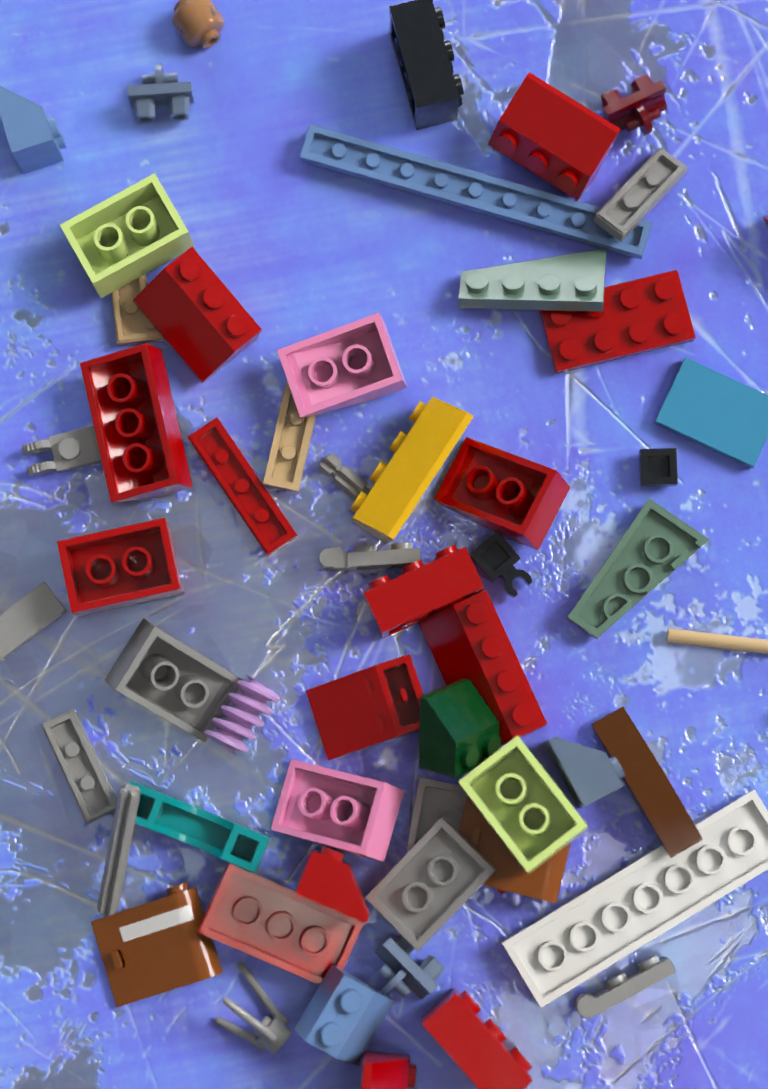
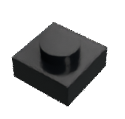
[639,448,678,487]

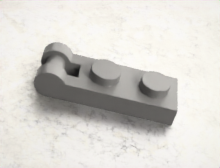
[574,954,676,1018]

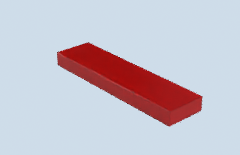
[187,417,298,556]

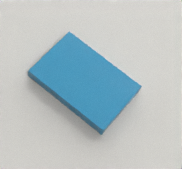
[654,357,768,468]

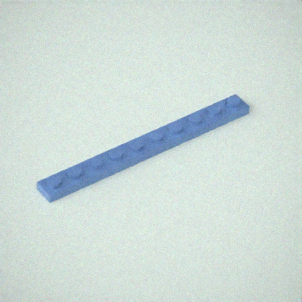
[300,124,652,259]

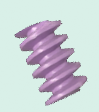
[204,674,280,755]

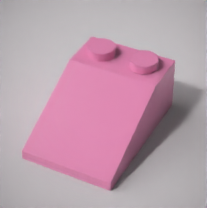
[277,313,408,419]
[270,759,404,862]

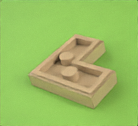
[112,274,166,346]

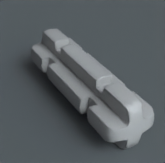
[319,454,370,499]

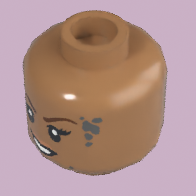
[172,0,225,49]

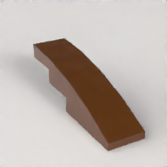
[591,707,703,858]

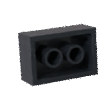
[389,0,464,130]

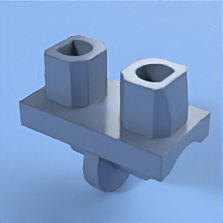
[127,63,195,123]
[374,934,444,1000]

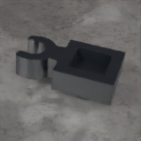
[469,531,532,598]

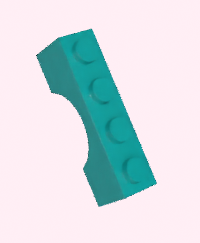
[130,781,271,873]

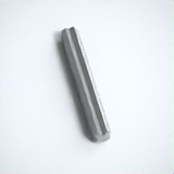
[97,784,141,916]

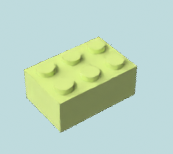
[60,173,195,298]
[458,736,588,874]

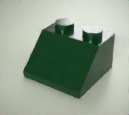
[419,678,501,778]

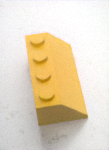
[350,396,474,544]

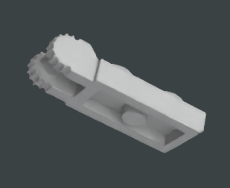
[22,425,102,477]
[318,543,421,572]

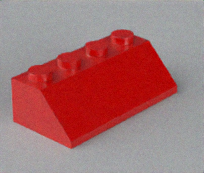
[80,343,193,503]
[419,590,548,746]

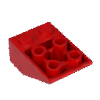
[306,654,424,761]

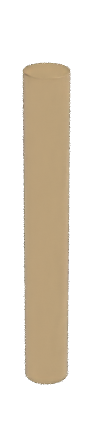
[666,628,768,654]

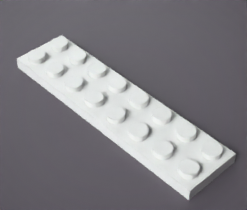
[501,789,768,1008]

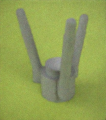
[215,962,292,1055]

